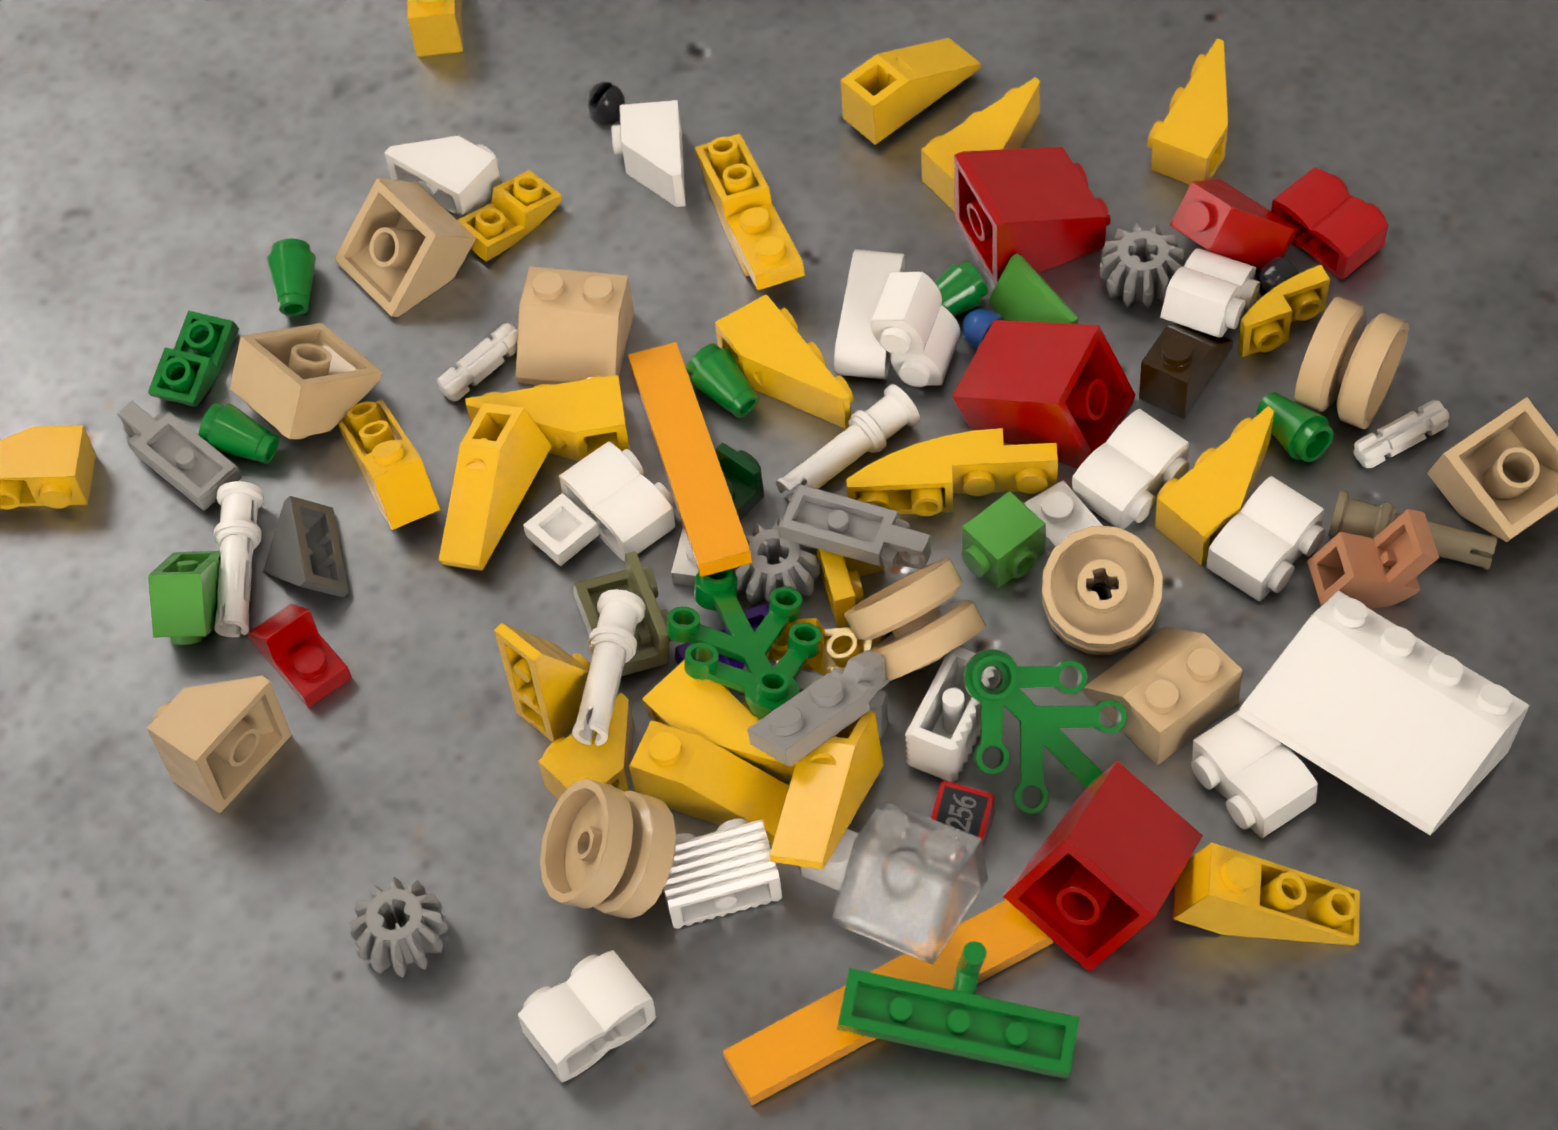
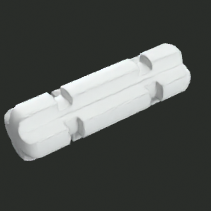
[437,323,518,402]
[1353,400,1450,469]

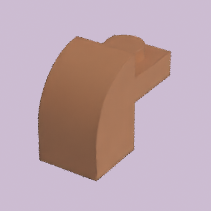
[1307,509,1439,610]

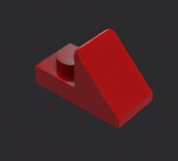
[247,604,352,708]

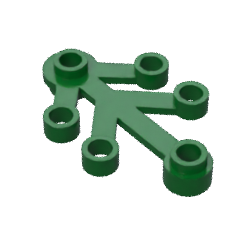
[666,569,822,719]
[963,649,1127,814]

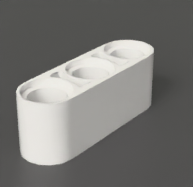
[834,249,906,380]

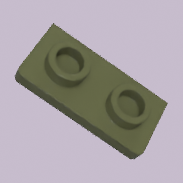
[574,551,673,676]

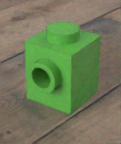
[961,491,1046,588]

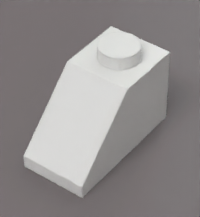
[612,100,686,207]
[384,136,502,220]

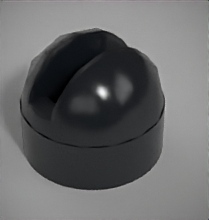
[587,82,625,124]
[1256,256,1299,297]

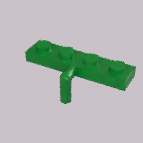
[837,941,1080,1079]

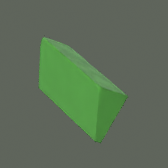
[990,253,1078,324]

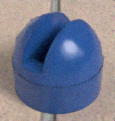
[962,309,1005,349]

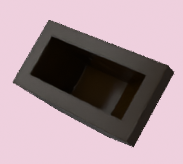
[1139,323,1233,419]

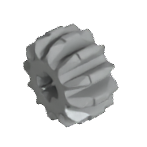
[1099,223,1186,310]
[732,518,821,607]
[349,876,448,978]

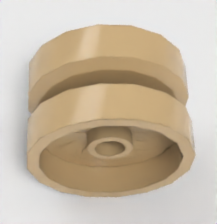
[1294,296,1409,429]
[1042,526,1163,655]
[844,557,986,681]
[540,779,676,919]

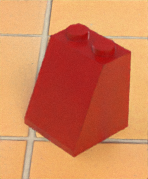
[954,147,1111,286]
[952,320,1136,469]
[1003,761,1203,972]

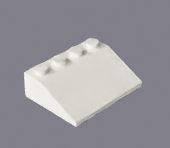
[1238,591,1530,836]

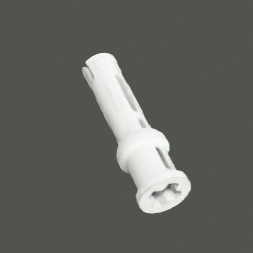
[776,384,920,503]
[214,481,264,637]
[572,589,646,746]

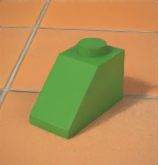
[148,551,221,645]

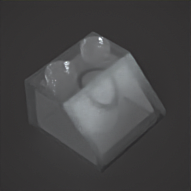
[833,800,988,965]

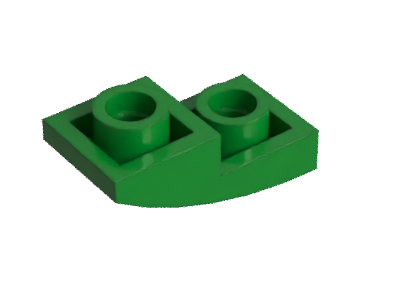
[148,310,239,407]

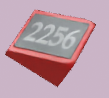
[925,781,995,861]

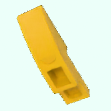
[694,133,805,290]
[846,428,1058,516]

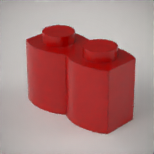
[1271,167,1389,280]

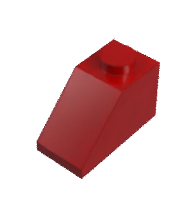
[1170,178,1298,269]

